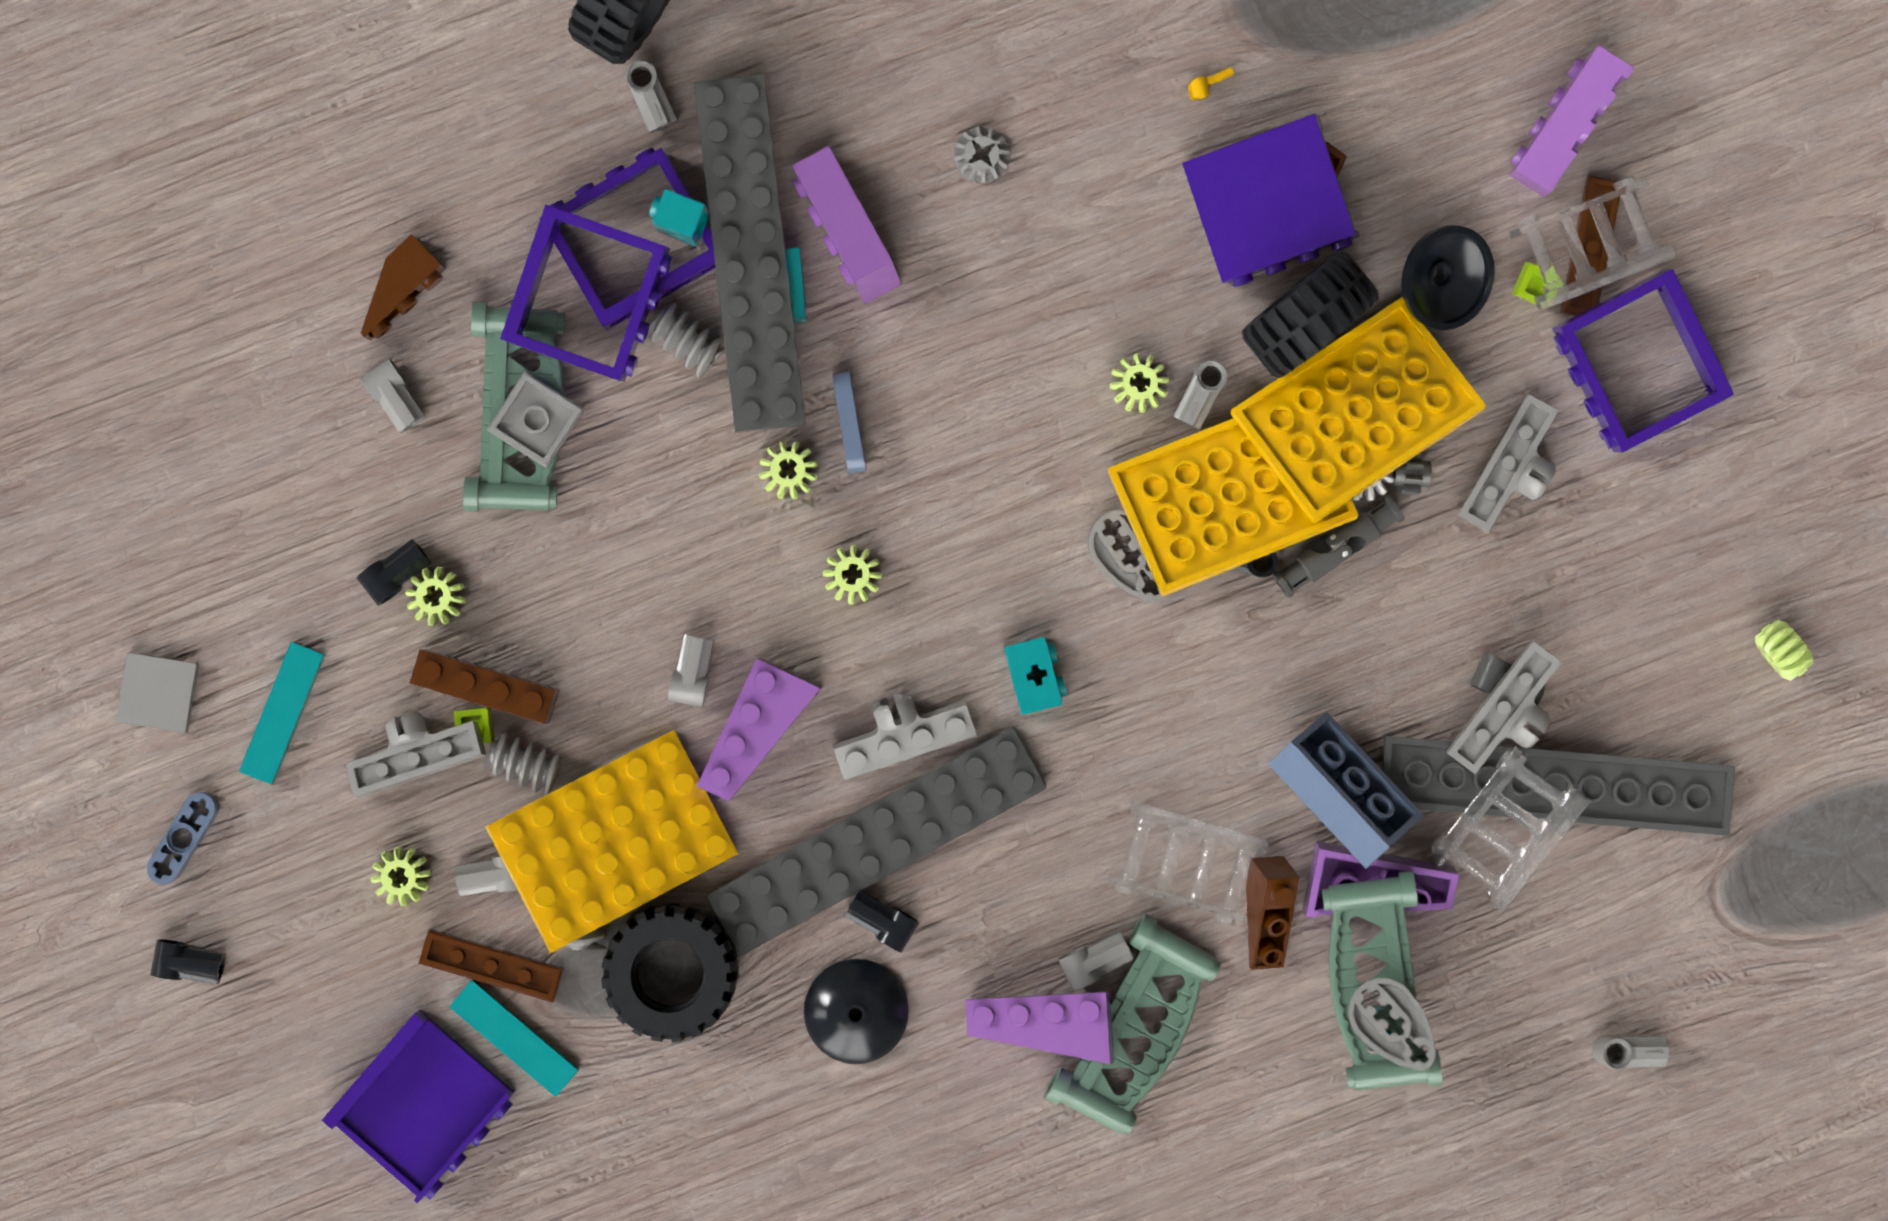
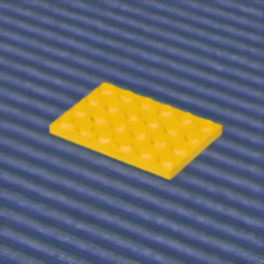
[1231,297,1486,524]
[1108,418,1358,597]
[485,730,738,953]

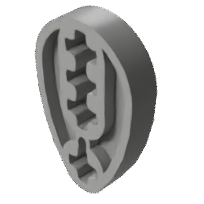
[1088,510,1162,602]
[1348,978,1436,1071]

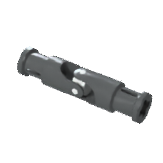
[1272,495,1405,598]

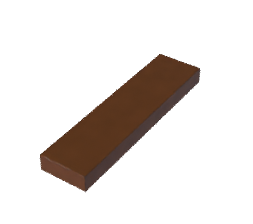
[1560,175,1623,316]
[418,929,564,1003]

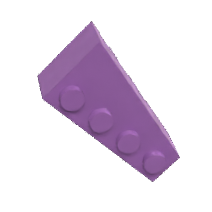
[1509,45,1634,197]
[791,146,901,304]
[697,658,821,801]
[1302,841,1459,917]
[965,991,1114,1064]

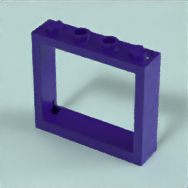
[540,148,716,331]
[500,204,673,382]
[1552,269,1734,453]

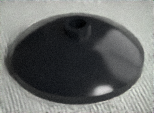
[1401,225,1495,330]
[804,959,909,1064]

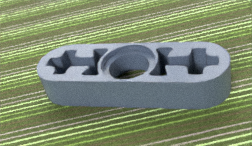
[832,371,866,474]
[147,792,219,884]

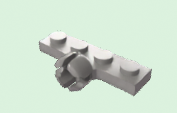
[1458,394,1559,533]
[1446,640,1562,774]
[833,693,977,780]
[346,712,486,798]

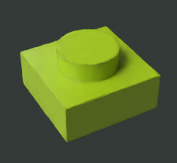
[1511,262,1560,308]
[453,707,495,743]

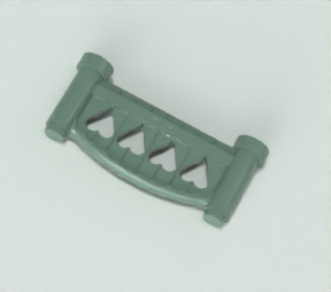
[463,301,565,512]
[1322,871,1443,1091]
[1044,913,1221,1135]

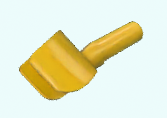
[1188,67,1234,101]

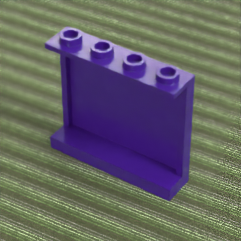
[1182,114,1360,287]
[322,1010,515,1204]

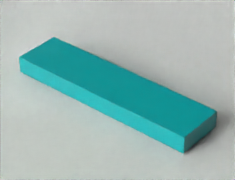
[239,642,326,785]
[449,979,579,1097]

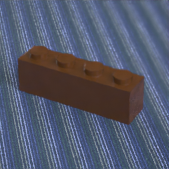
[410,649,560,724]

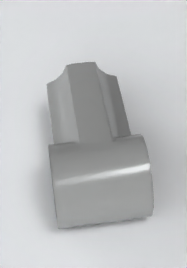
[625,60,677,133]
[360,358,426,433]
[1172,361,1227,430]
[668,634,714,708]
[455,856,517,896]
[1058,931,1133,991]
[1593,1035,1669,1070]

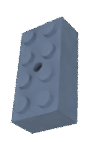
[1269,712,1424,868]

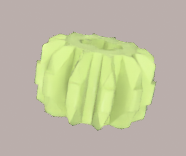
[1109,353,1169,413]
[759,440,818,500]
[823,545,882,604]
[405,567,466,626]
[1755,620,1814,681]
[371,846,432,906]

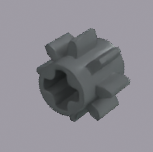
[1392,453,1432,495]

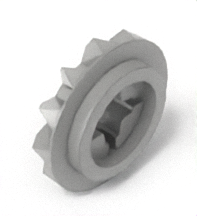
[954,126,1010,183]

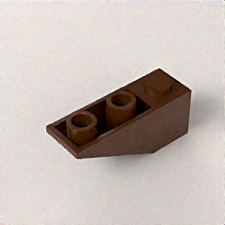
[360,234,446,341]
[1246,856,1300,970]

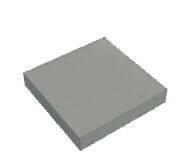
[487,371,585,469]
[116,653,199,733]

